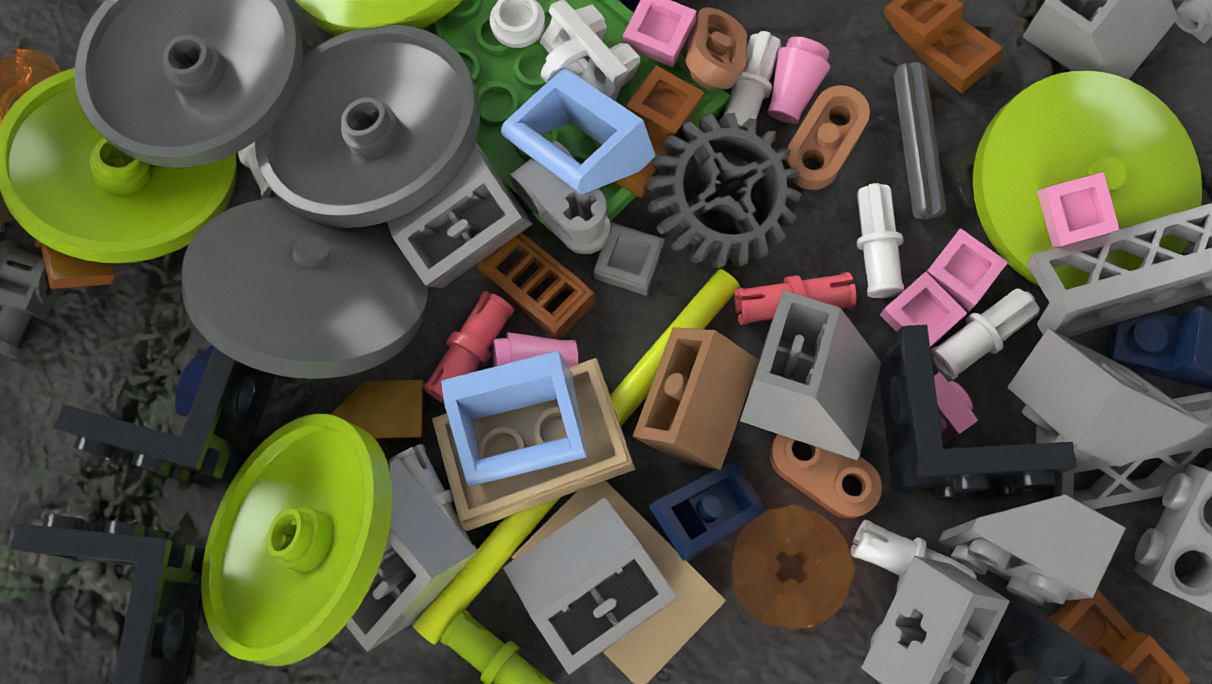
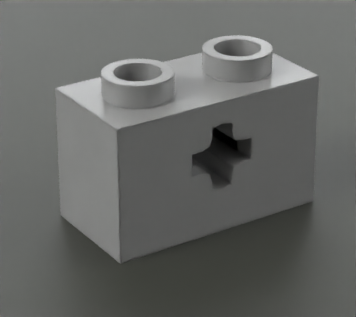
[861,556,1010,684]

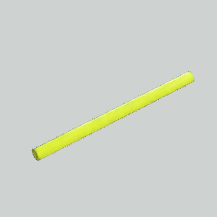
[412,269,740,645]

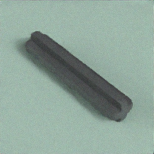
[894,62,946,220]

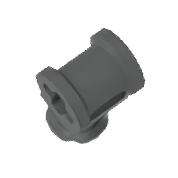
[0,239,65,359]

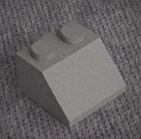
[1007,328,1207,467]

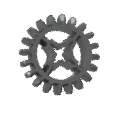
[646,112,802,268]

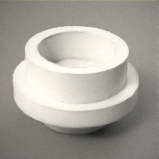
[490,0,545,48]

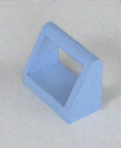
[501,67,656,194]
[441,350,588,487]

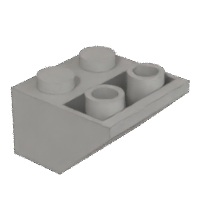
[1022,0,1178,80]
[387,140,533,288]
[740,290,881,460]
[346,459,477,652]
[938,495,1126,606]
[503,497,677,675]

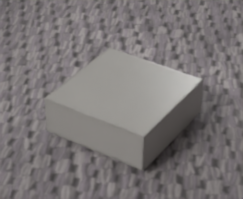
[593,222,665,296]

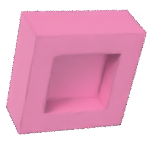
[622,0,697,67]
[1037,172,1120,248]
[927,228,1008,312]
[880,272,967,347]
[934,372,978,444]

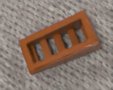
[476,233,596,340]

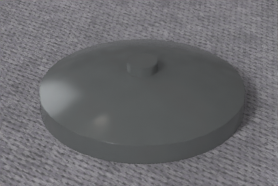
[74,0,303,168]
[255,25,481,228]
[182,197,428,379]

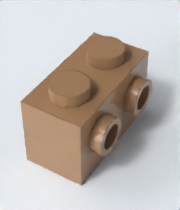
[632,327,759,470]

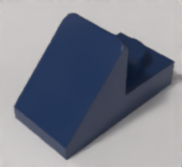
[1105,306,1212,389]
[649,460,767,561]

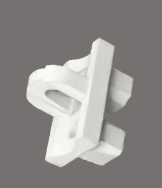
[540,0,640,101]

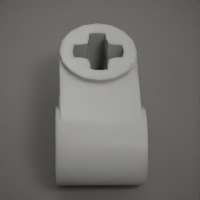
[509,141,611,254]

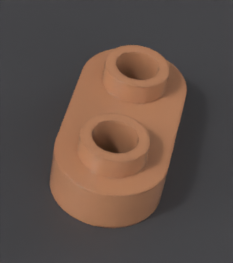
[685,7,747,90]
[784,85,870,190]
[770,434,882,519]

